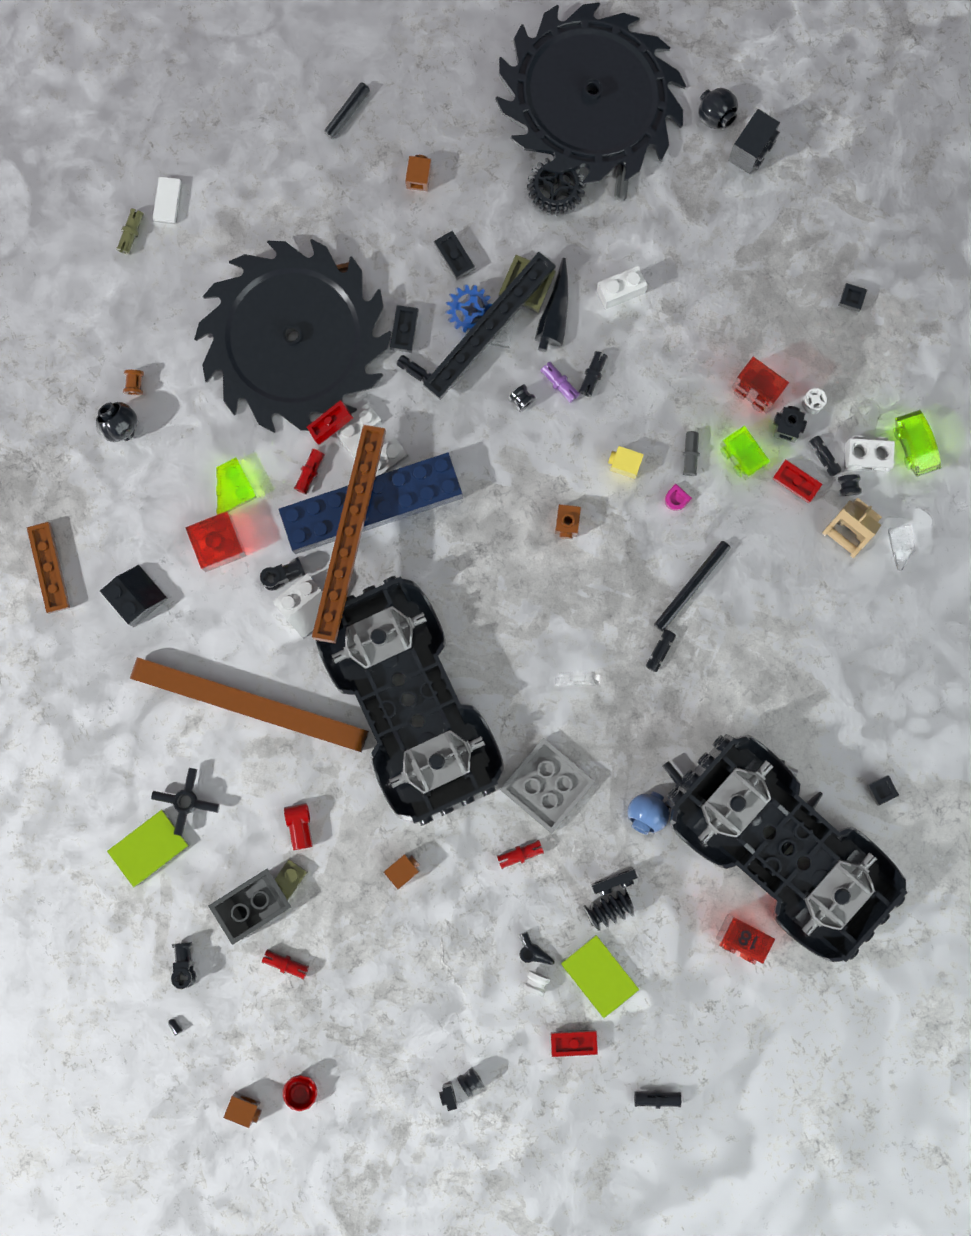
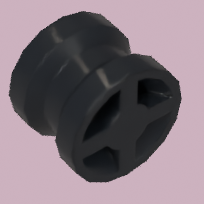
[508,384,536,412]
[838,474,862,496]
[457,1067,485,1097]

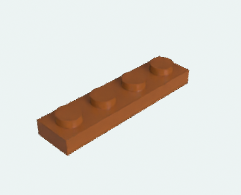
[27,522,70,614]

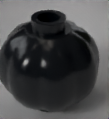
[698,88,738,129]
[96,402,138,442]

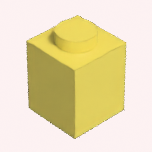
[608,446,644,479]

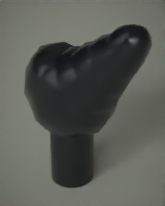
[519,932,555,965]

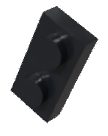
[434,230,475,280]
[390,305,419,353]
[591,869,638,896]

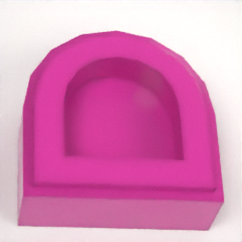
[665,483,692,511]

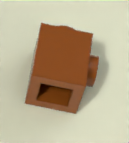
[555,504,581,539]

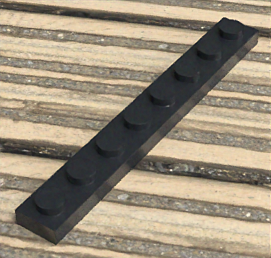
[423,252,556,400]

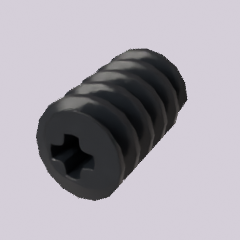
[583,888,634,931]

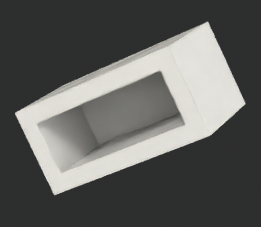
[597,266,648,310]

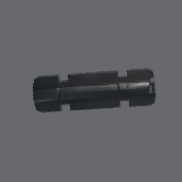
[397,355,431,384]
[809,436,842,477]
[646,629,676,672]

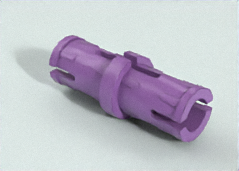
[540,361,580,403]

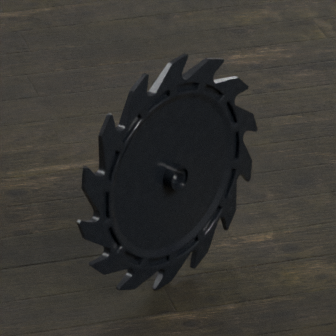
[495,2,686,185]
[194,239,392,433]

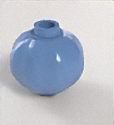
[627,791,670,835]

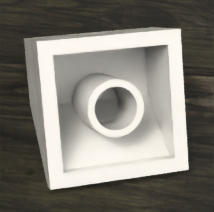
[272,573,323,639]

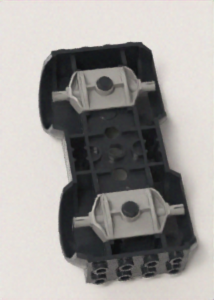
[314,576,504,826]
[666,734,908,962]

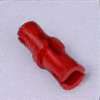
[294,449,325,495]
[497,840,544,869]
[261,949,309,980]

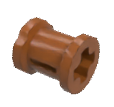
[123,370,144,395]

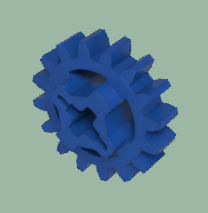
[445,284,492,333]

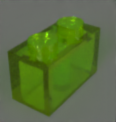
[720,425,770,480]

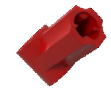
[284,803,313,851]

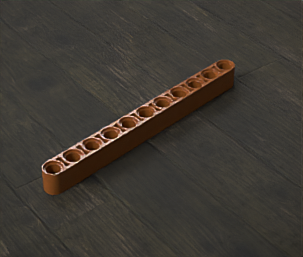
[130,657,369,753]

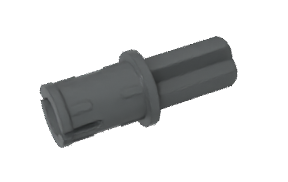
[682,431,700,476]

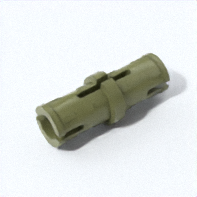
[116,208,144,255]

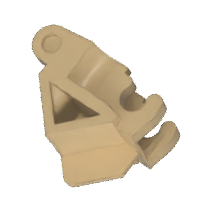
[822,497,882,558]

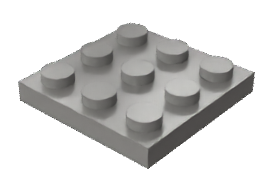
[500,738,595,834]

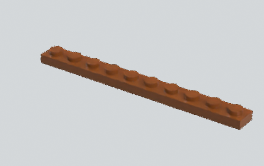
[312,425,386,644]

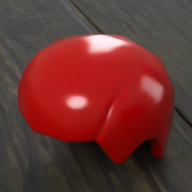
[282,1075,317,1111]

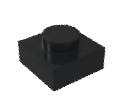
[838,283,867,312]
[867,775,899,806]
[439,1082,458,1111]

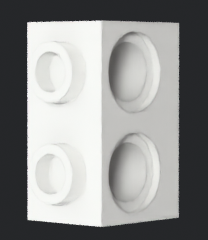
[844,436,895,472]

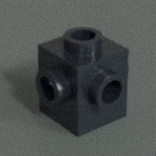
[773,406,807,443]

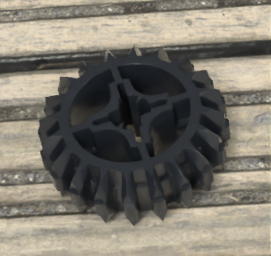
[527,158,586,216]

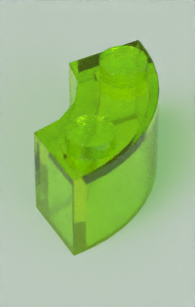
[893,410,942,477]

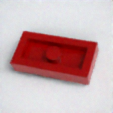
[307,400,353,445]
[772,459,823,504]
[550,1030,598,1057]

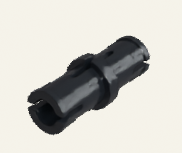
[579,351,608,397]
[634,1090,682,1109]

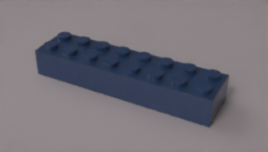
[278,452,463,554]

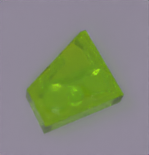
[216,457,257,517]

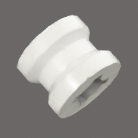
[802,388,827,414]
[523,971,550,997]

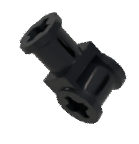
[260,557,306,591]
[171,942,197,989]

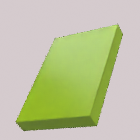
[107,810,189,888]
[561,935,639,1018]

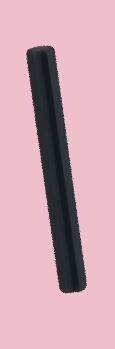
[654,541,731,632]

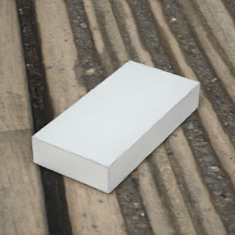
[153,177,182,223]

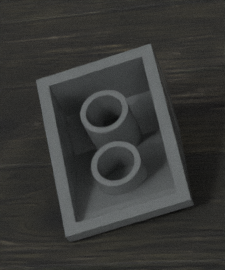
[208,868,291,945]

